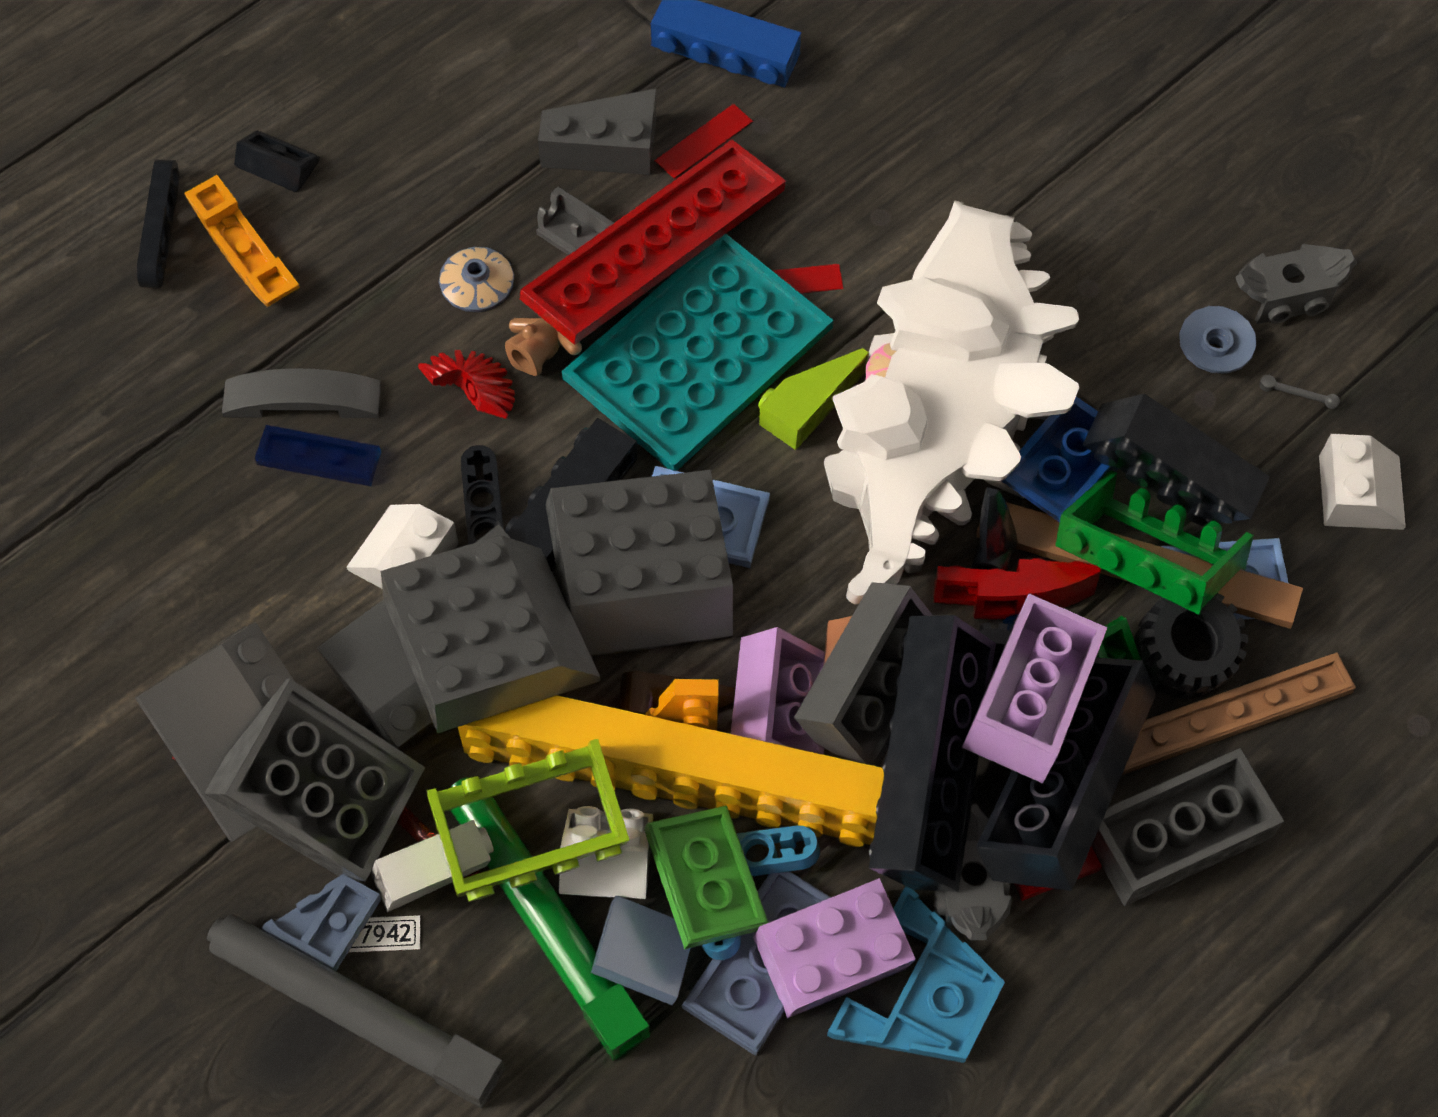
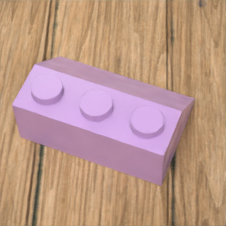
[731,627,825,755]

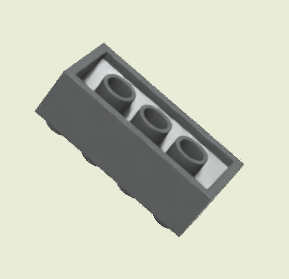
[794,582,933,767]

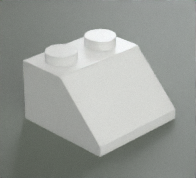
[1319,434,1406,530]
[347,504,459,589]

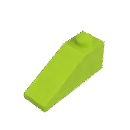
[758,348,869,450]

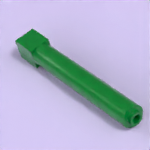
[450,777,650,1061]

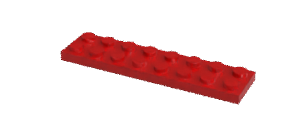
[520,140,786,345]

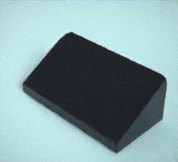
[234,130,320,192]

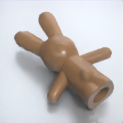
[505,318,582,376]

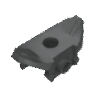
[1235,244,1357,324]
[935,803,1011,940]

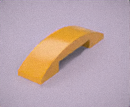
[185,175,300,307]

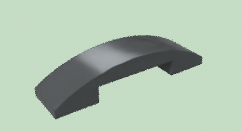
[222,368,381,418]

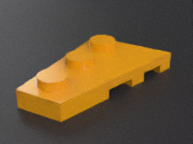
[645,679,718,731]

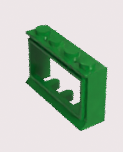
[1055,470,1254,615]

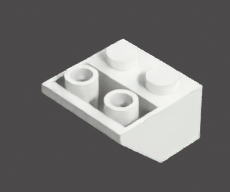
[559,806,653,899]

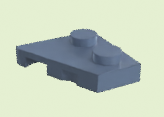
[262,874,382,971]

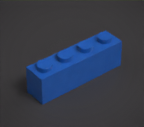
[651,0,801,87]

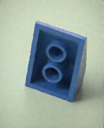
[1001,397,1118,522]

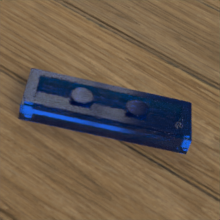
[254,425,381,486]

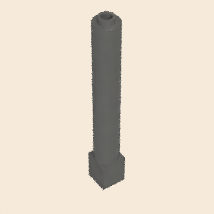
[207,914,505,1109]

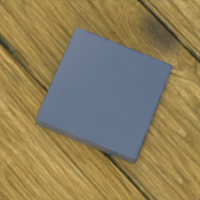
[591,895,690,1005]

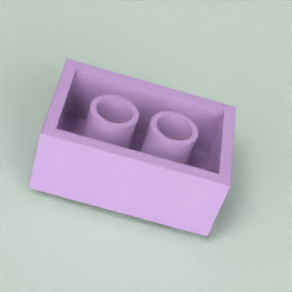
[753,878,916,1018]

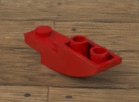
[933,558,1101,619]

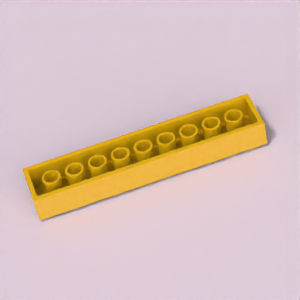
[458,695,884,847]

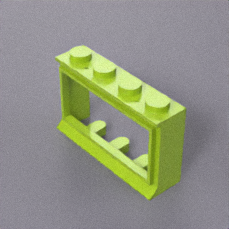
[427,739,630,902]

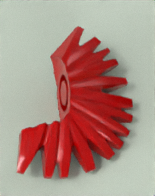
[418,350,515,419]

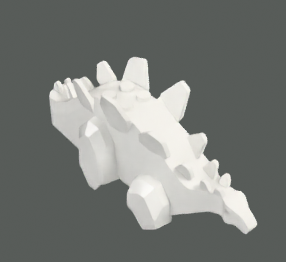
[824,200,1079,604]

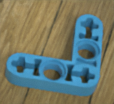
[702,825,820,960]

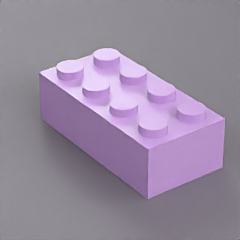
[962,594,1107,783]

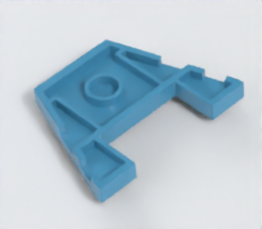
[827,886,1005,1063]

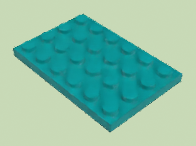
[562,233,834,471]

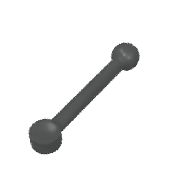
[1259,375,1340,409]

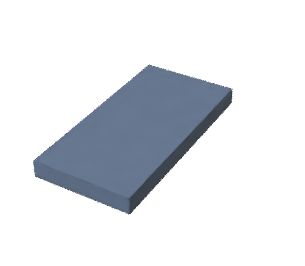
[682,871,831,1056]

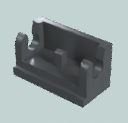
[536,186,614,255]

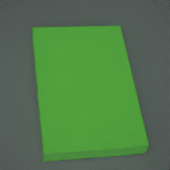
[644,806,769,949]

